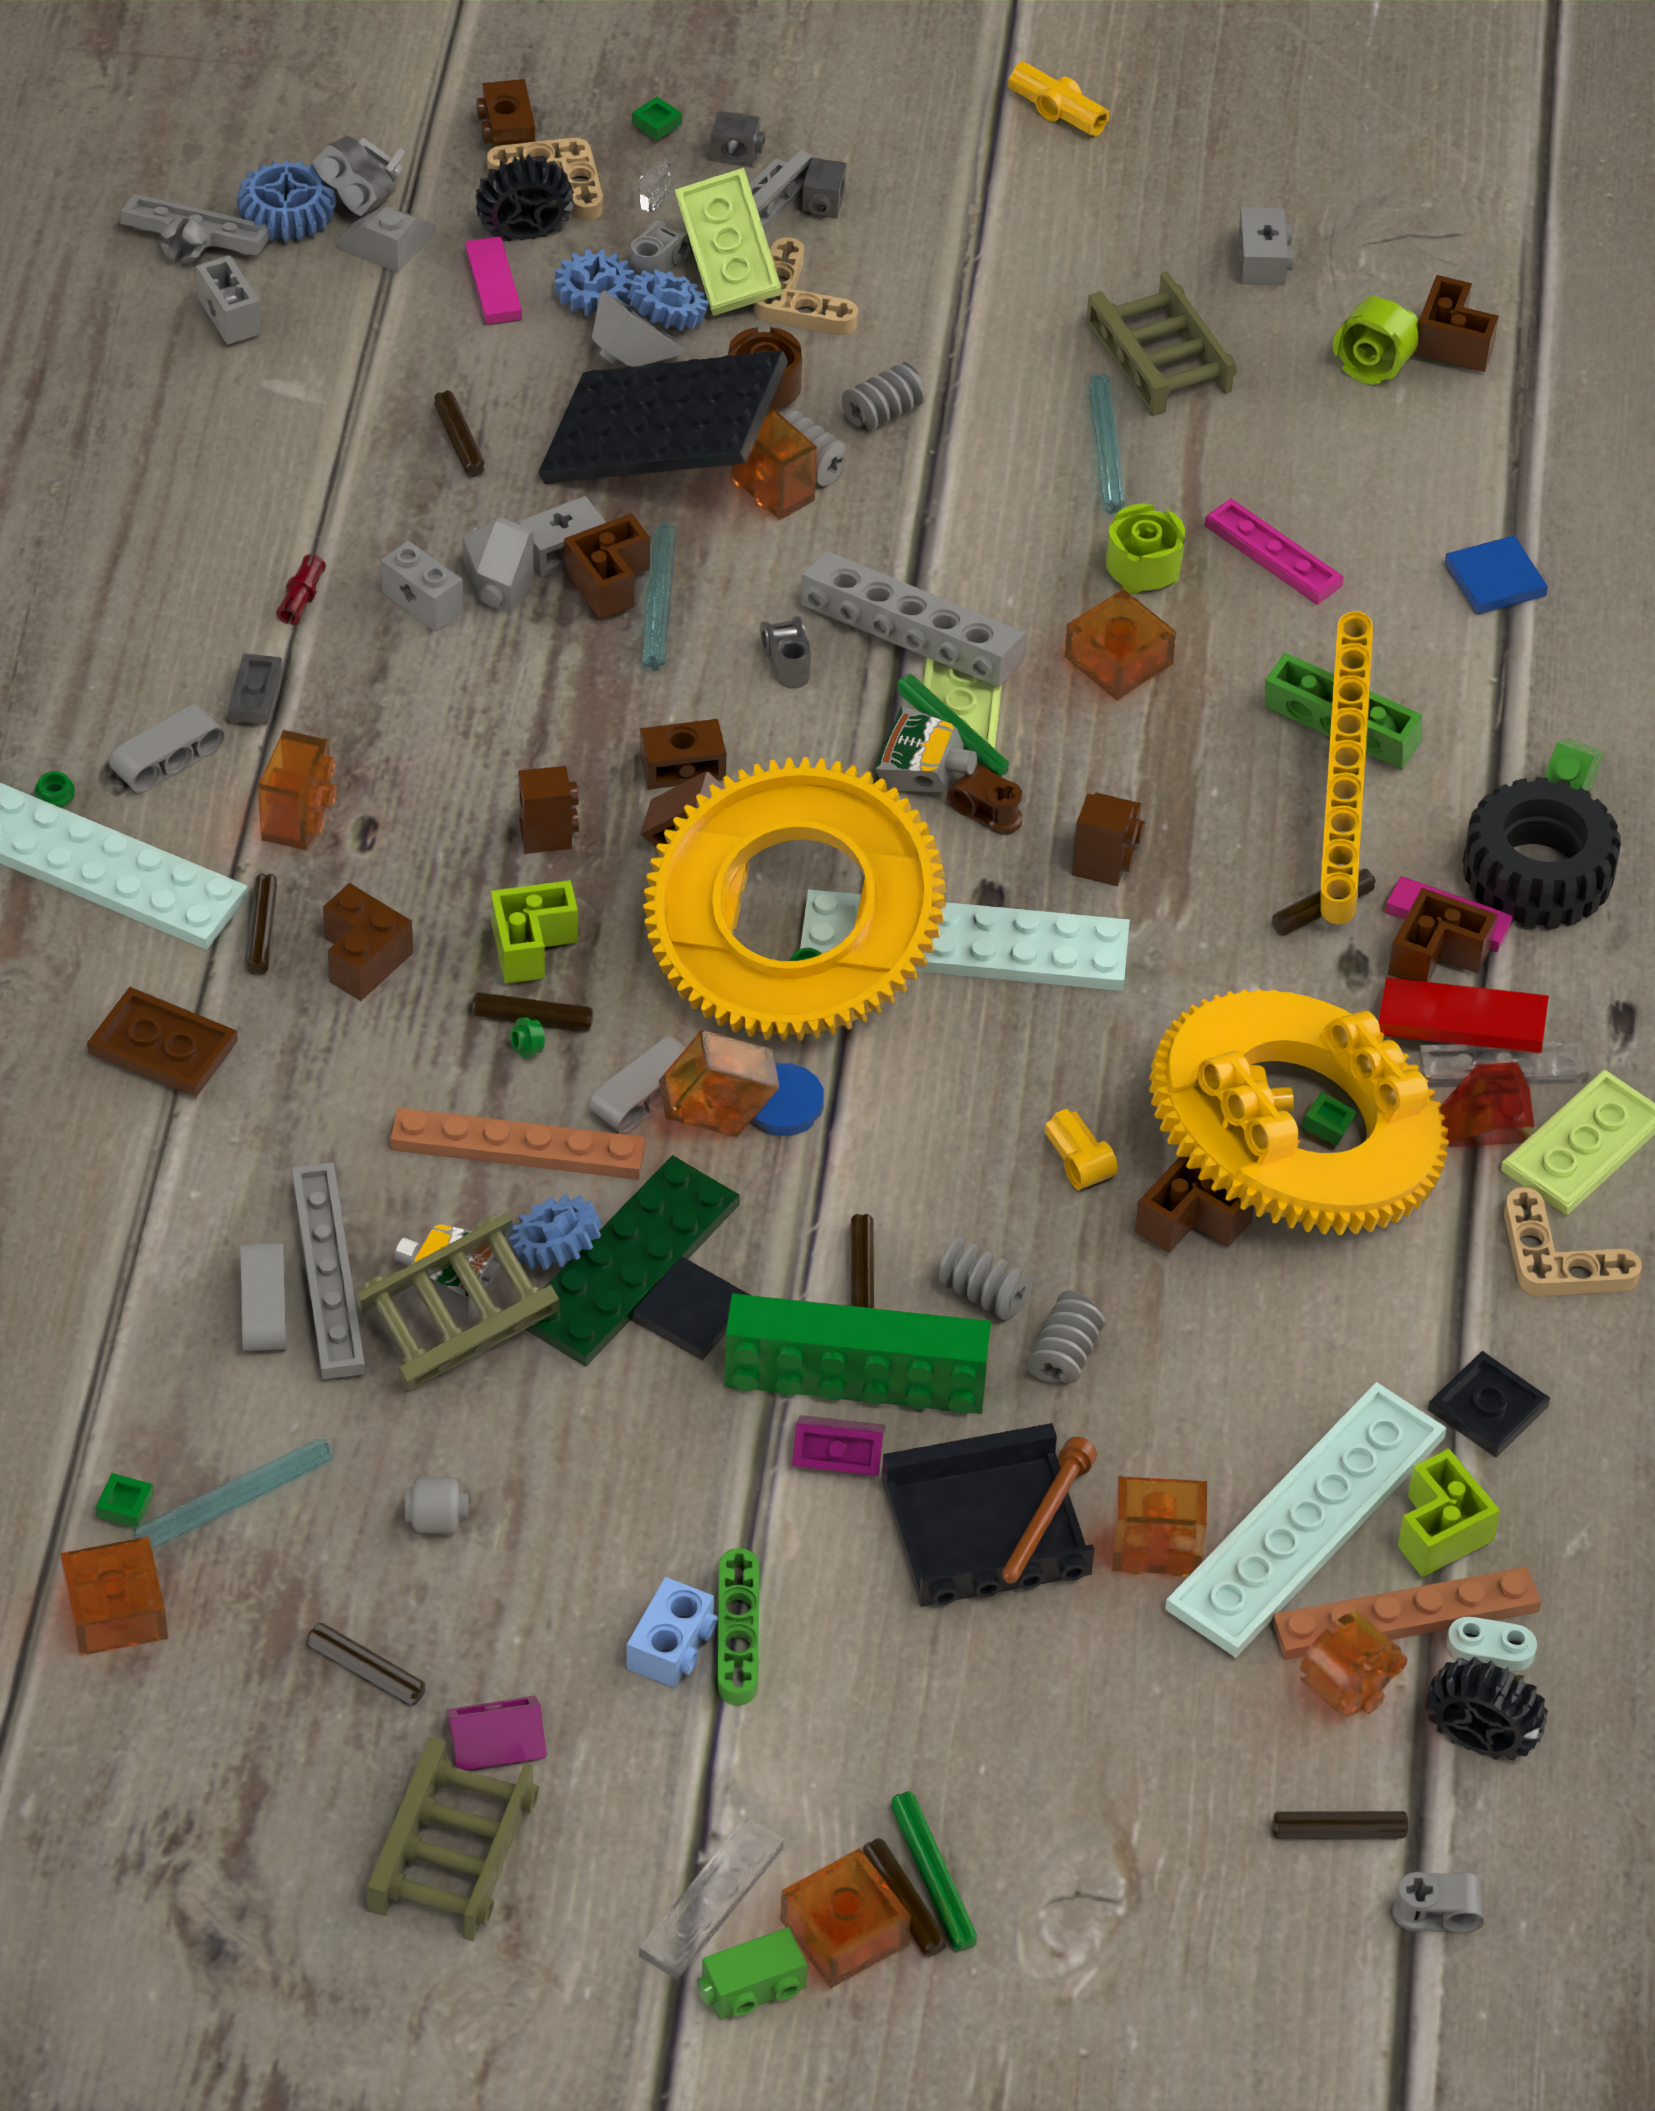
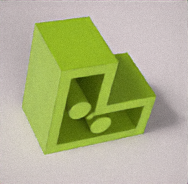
[490,880,578,984]
[1397,1448,1501,1578]

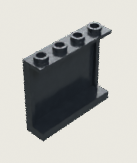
[882,1423,1095,1607]

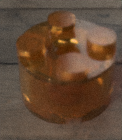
[1300,1612,1408,1717]

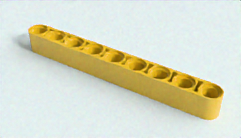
[1320,611,1373,925]

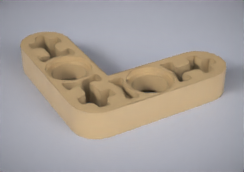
[487,138,603,221]
[754,237,858,335]
[1504,1187,1642,1296]

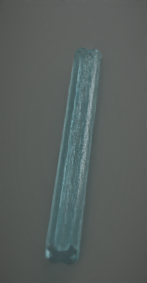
[1089,373,1126,514]
[643,522,677,671]
[133,1437,332,1552]

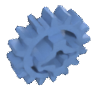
[555,249,634,316]
[627,269,709,330]
[509,1194,602,1270]

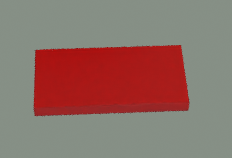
[1378,977,1549,1053]

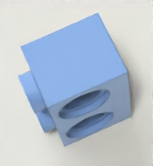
[627,1577,718,1688]

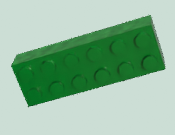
[724,1293,991,1414]

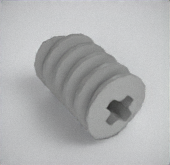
[842,362,926,430]
[764,409,846,486]
[939,1235,1033,1320]
[1027,1290,1105,1384]

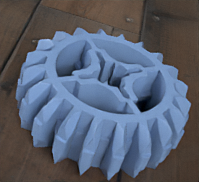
[237,159,336,243]

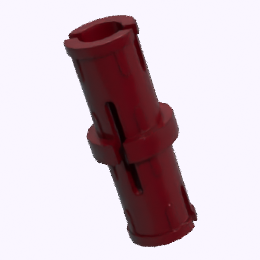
[276,554,326,625]

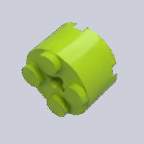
[1333,295,1419,385]
[1105,503,1185,594]

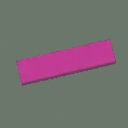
[1204,498,1344,605]

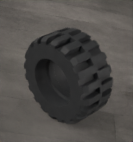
[1462,777,1621,929]

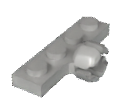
[120,194,270,264]

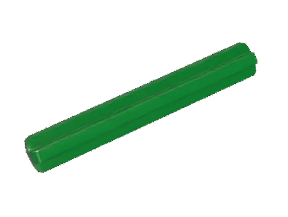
[896,674,1009,777]
[891,1791,977,1951]

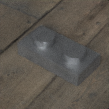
[228,653,282,725]

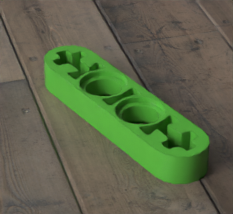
[718,1548,759,1706]

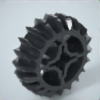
[475,154,574,242]
[1425,1657,1548,1761]

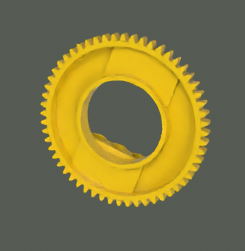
[643,757,947,1041]
[1149,989,1449,1235]

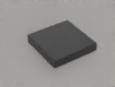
[632,1256,750,1360]
[1428,1351,1550,1458]

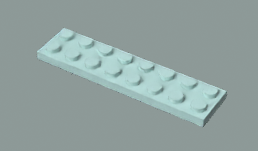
[0,783,248,950]
[800,889,1130,991]
[1165,1382,1446,1658]

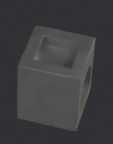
[710,111,765,167]
[802,157,847,219]

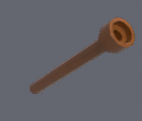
[1002,1437,1097,1583]

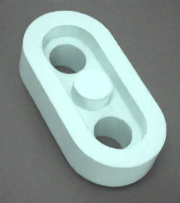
[1446,1617,1537,1671]

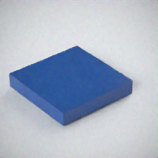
[1445,535,1548,614]

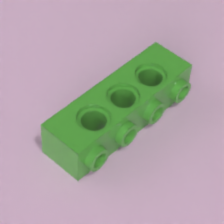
[1265,652,1422,770]

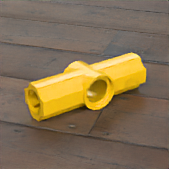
[1008,61,1110,137]

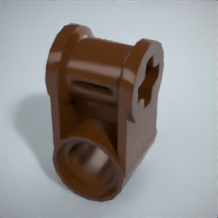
[947,765,1022,834]

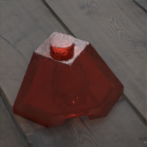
[1439,1062,1535,1147]

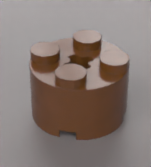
[728,327,802,416]

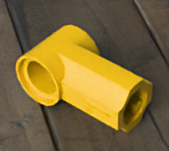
[1044,1108,1118,1190]

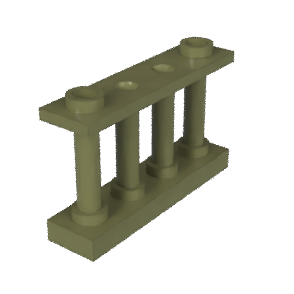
[1086,271,1237,416]
[357,1212,559,1392]
[367,1737,539,1941]

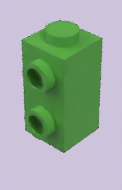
[1544,738,1605,791]
[697,1927,807,2020]

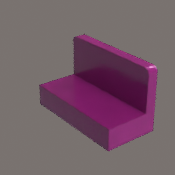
[792,1415,886,1476]
[446,1696,547,1770]

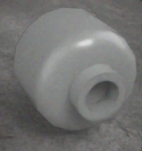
[405,1476,469,1534]

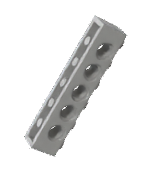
[801,551,1025,687]

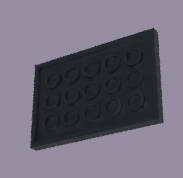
[538,350,788,484]

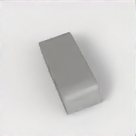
[109,705,226,793]
[590,1036,705,1134]
[240,1243,287,1351]

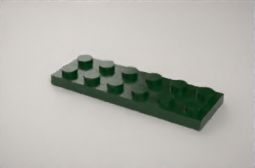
[525,1155,740,1367]

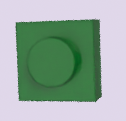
[632,96,682,140]
[1301,1092,1358,1146]
[95,1473,154,1529]

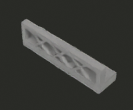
[749,150,813,230]

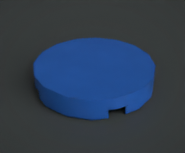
[742,1063,824,1136]

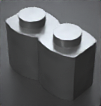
[313,136,396,216]

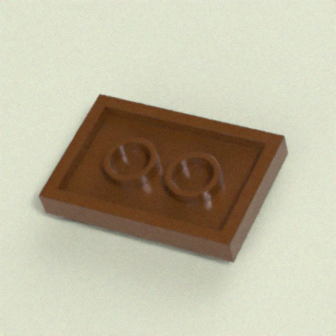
[87,987,238,1098]

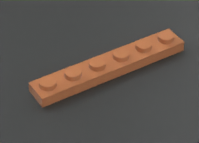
[390,1107,645,1180]
[1272,1566,1541,1660]

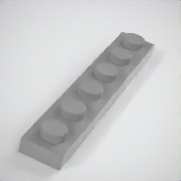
[292,1162,365,1379]

